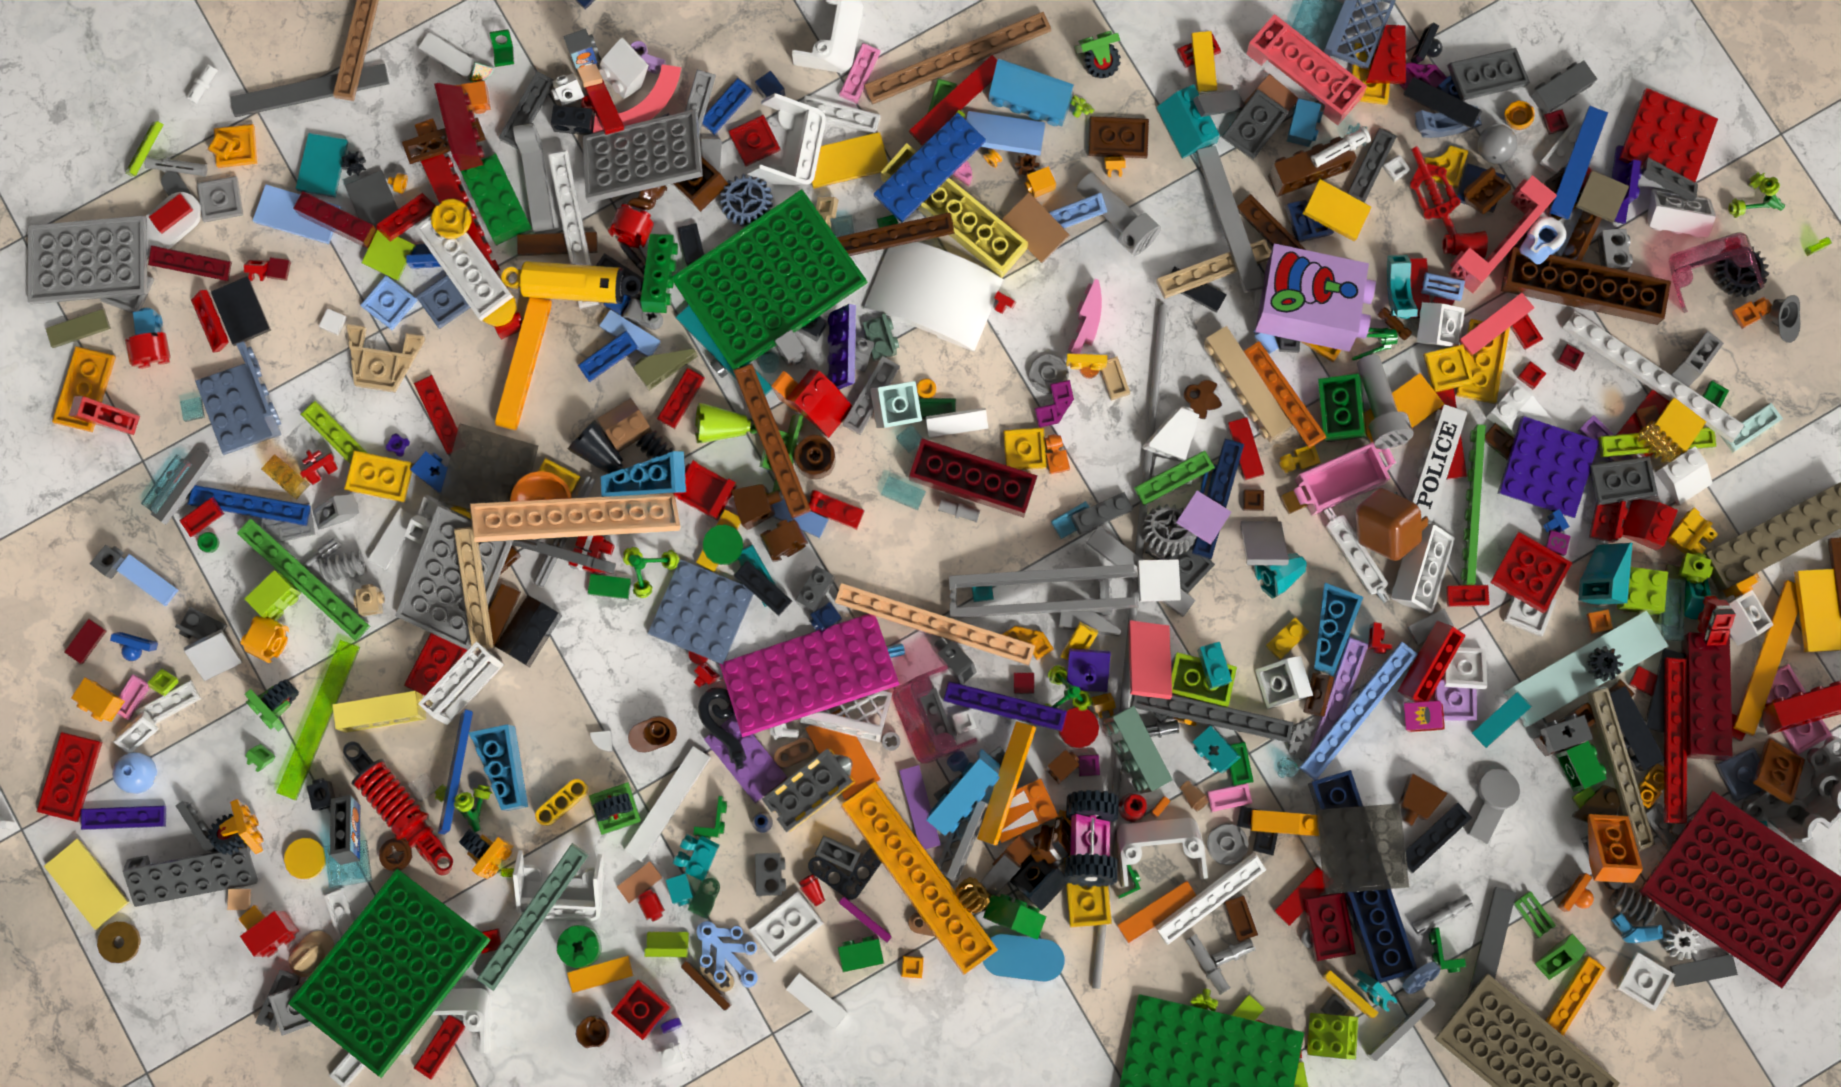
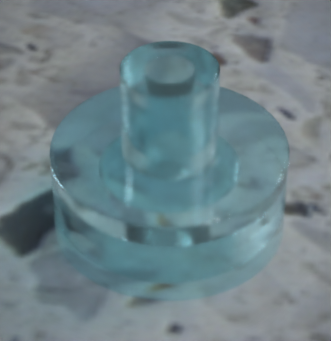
[759,352,780,373]
[1277,757,1299,778]

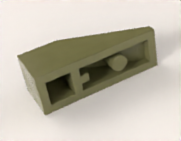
[633,349,698,391]

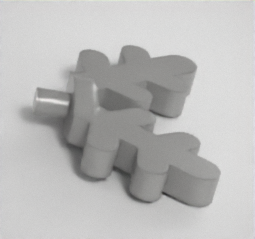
[1288,723,1316,761]

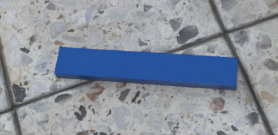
[1549,106,1608,220]
[188,485,311,526]
[438,710,473,835]

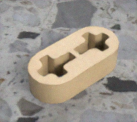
[700,959,735,992]

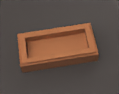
[617,861,663,904]

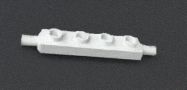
[1324,507,1390,604]

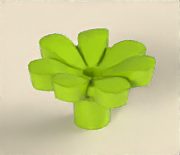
[1071,95,1095,118]
[1190,989,1218,1011]

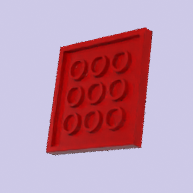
[1618,88,1718,182]

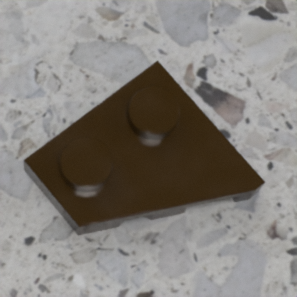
[1572,785,1620,823]

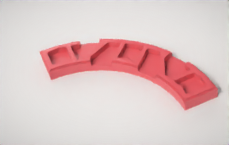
[593,64,682,133]

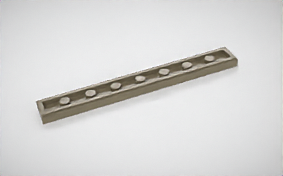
[1587,686,1655,851]

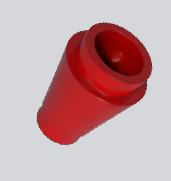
[799,874,826,907]

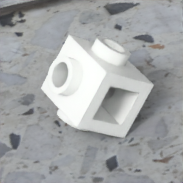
[551,73,584,106]

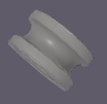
[882,732,900,751]

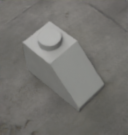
[313,494,359,530]

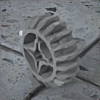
[1142,504,1196,557]

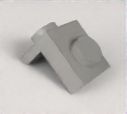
[855,337,874,372]

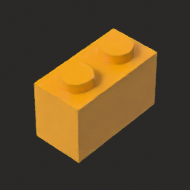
[71,677,125,722]

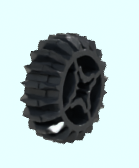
[1713,244,1770,297]

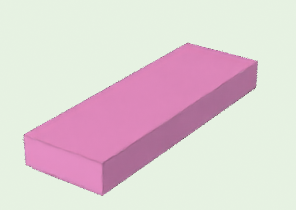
[839,43,881,103]

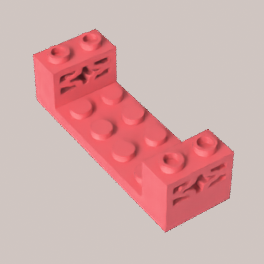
[1247,14,1367,125]
[1448,175,1557,293]

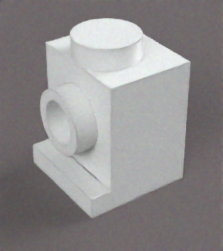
[657,1040,685,1068]

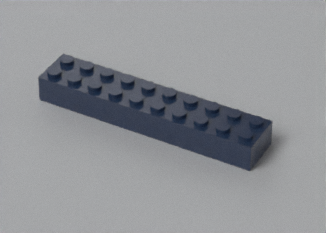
[1308,770,1418,983]

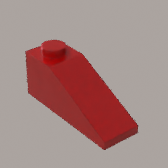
[68,396,140,435]

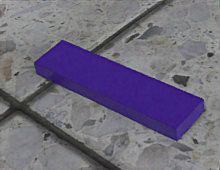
[81,806,166,830]

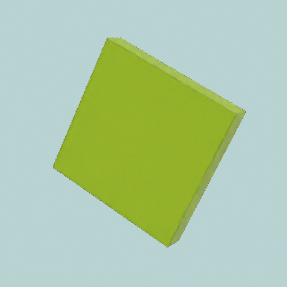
[362,230,416,281]

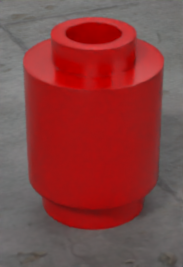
[637,889,665,922]

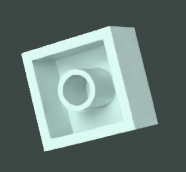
[870,381,922,428]

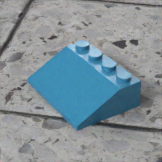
[989,59,1074,126]

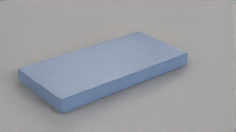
[966,111,1046,156]
[253,185,342,244]

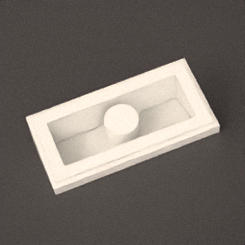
[113,710,159,754]

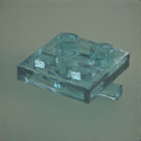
[324,840,372,888]

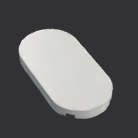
[145,192,201,258]

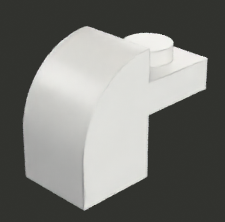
[404,495,445,545]

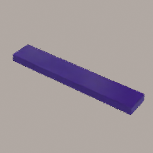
[943,681,1067,731]

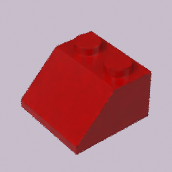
[1622,499,1678,551]

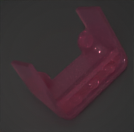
[1668,232,1764,313]
[892,665,977,764]

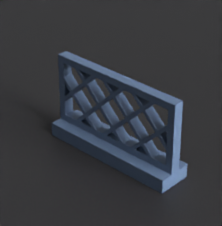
[1324,0,1396,70]

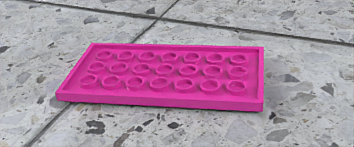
[719,614,900,737]

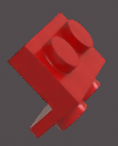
[1589,501,1628,543]

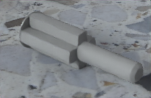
[303,537,342,568]

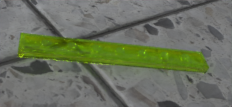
[276,640,360,801]

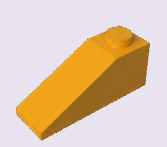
[1251,810,1320,836]

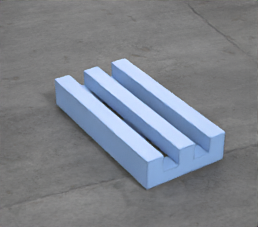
[1421,272,1465,301]

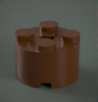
[794,435,836,480]
[760,519,808,562]

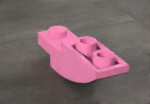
[1068,278,1102,354]

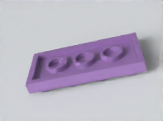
[704,714,788,804]

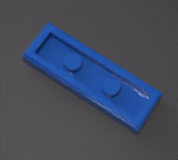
[702,78,753,135]
[578,331,639,382]

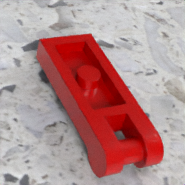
[808,490,865,530]

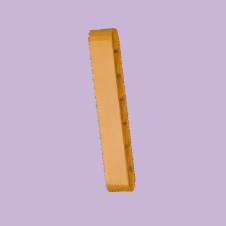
[495,297,552,430]

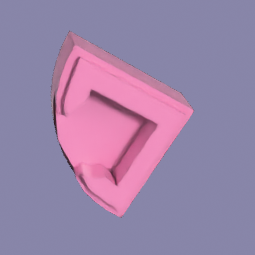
[953,161,972,187]

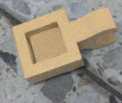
[816,197,839,229]

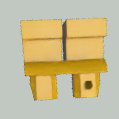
[1666,507,1718,555]

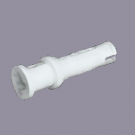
[1311,126,1371,168]

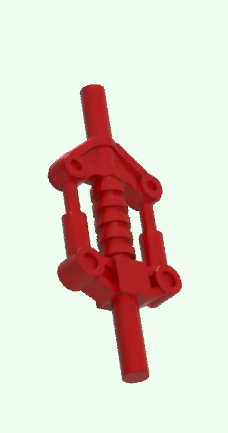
[1410,146,1461,235]

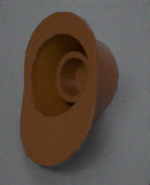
[628,716,677,753]

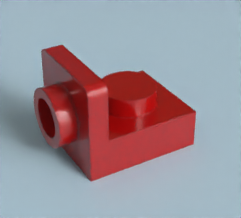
[1368,622,1392,654]

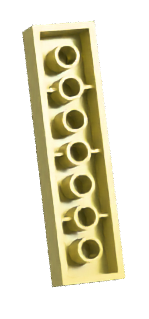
[881,143,1028,278]

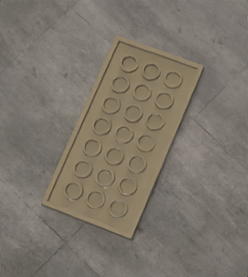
[1434,973,1620,1087]

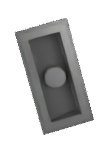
[815,835,861,872]

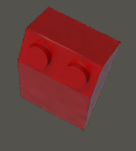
[786,369,853,438]

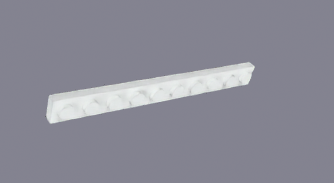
[1562,311,1744,443]

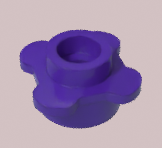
[386,433,410,457]

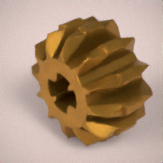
[955,877,990,914]

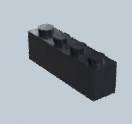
[1610,686,1665,771]

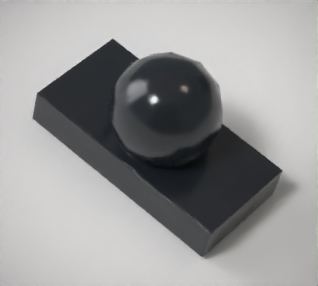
[1411,22,1443,64]

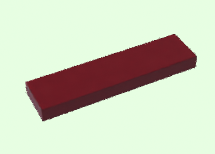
[148,245,232,281]

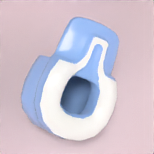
[1519,217,1566,264]

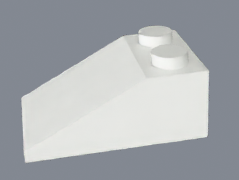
[1486,383,1558,438]

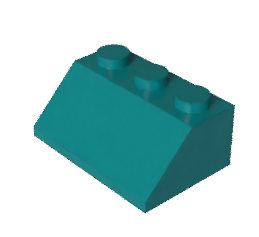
[1156,84,1220,159]

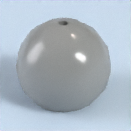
[1478,124,1517,164]

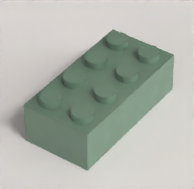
[1102,706,1173,794]

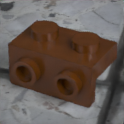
[1464,166,1511,215]

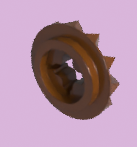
[379,838,413,871]

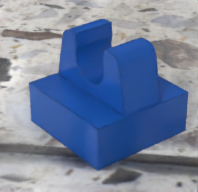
[1543,509,1570,533]

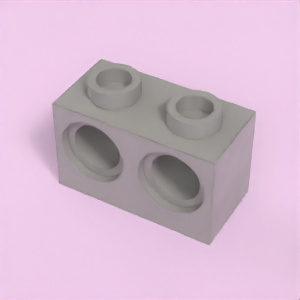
[1597,229,1633,271]
[774,330,805,366]

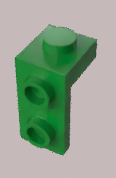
[693,796,727,840]
[1429,927,1466,973]

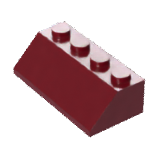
[434,83,485,171]

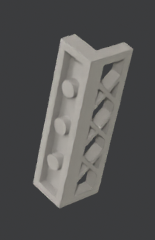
[937,801,988,882]

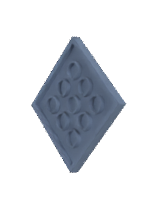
[648,559,754,664]

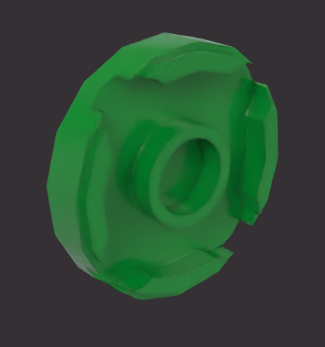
[703,525,743,565]

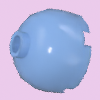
[112,752,157,794]

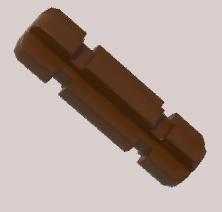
[1378,307,1412,341]

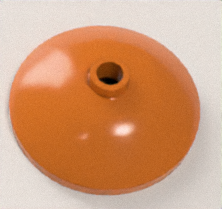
[510,471,572,502]

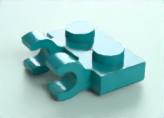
[673,834,720,882]
[1353,969,1397,1012]

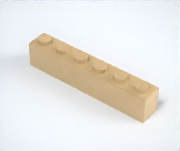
[1204,326,1292,442]

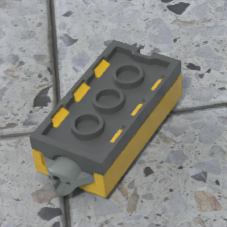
[762,748,855,832]

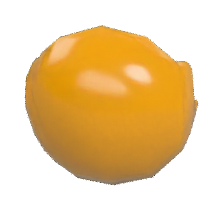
[1504,100,1535,130]

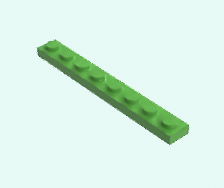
[1460,424,1486,585]
[237,518,371,641]

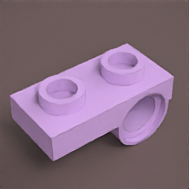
[630,41,666,74]

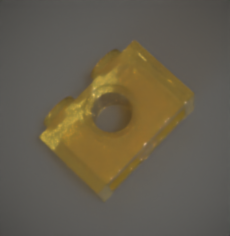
[261,454,310,500]

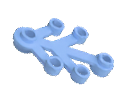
[696,921,758,988]

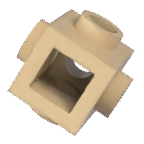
[353,584,385,617]

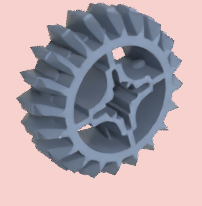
[720,174,773,227]

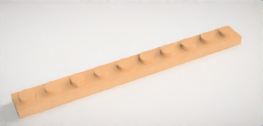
[835,583,1035,666]

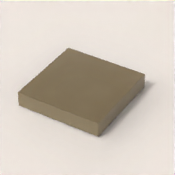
[1576,170,1629,223]

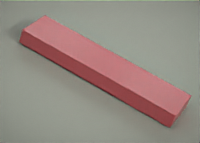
[1459,293,1535,356]

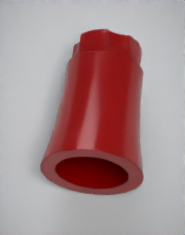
[1442,231,1488,259]
[1118,793,1147,822]

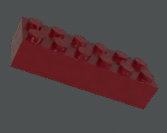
[909,438,1038,518]
[1681,632,1733,761]

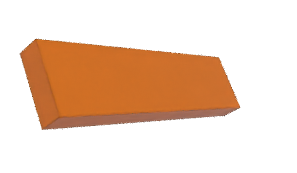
[1117,881,1197,943]

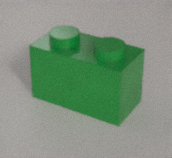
[838,936,884,972]

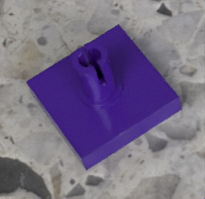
[1067,648,1111,692]

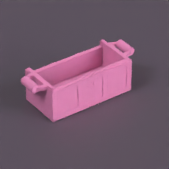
[1294,442,1396,516]

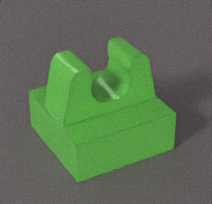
[245,744,276,772]

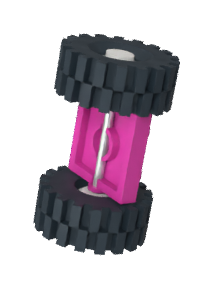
[1065,790,1119,887]

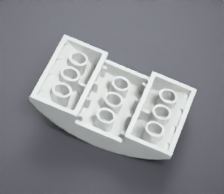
[863,242,1003,352]

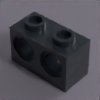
[551,105,595,135]

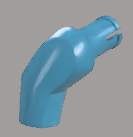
[1611,912,1663,943]

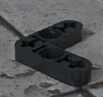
[808,848,882,900]

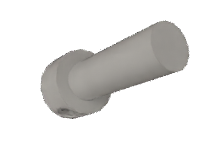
[1077,173,1161,256]
[1357,355,1414,449]

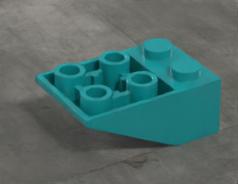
[1578,543,1633,605]

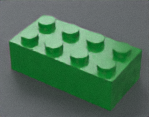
[461,153,532,246]

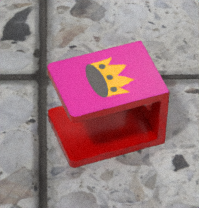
[1404,701,1445,732]

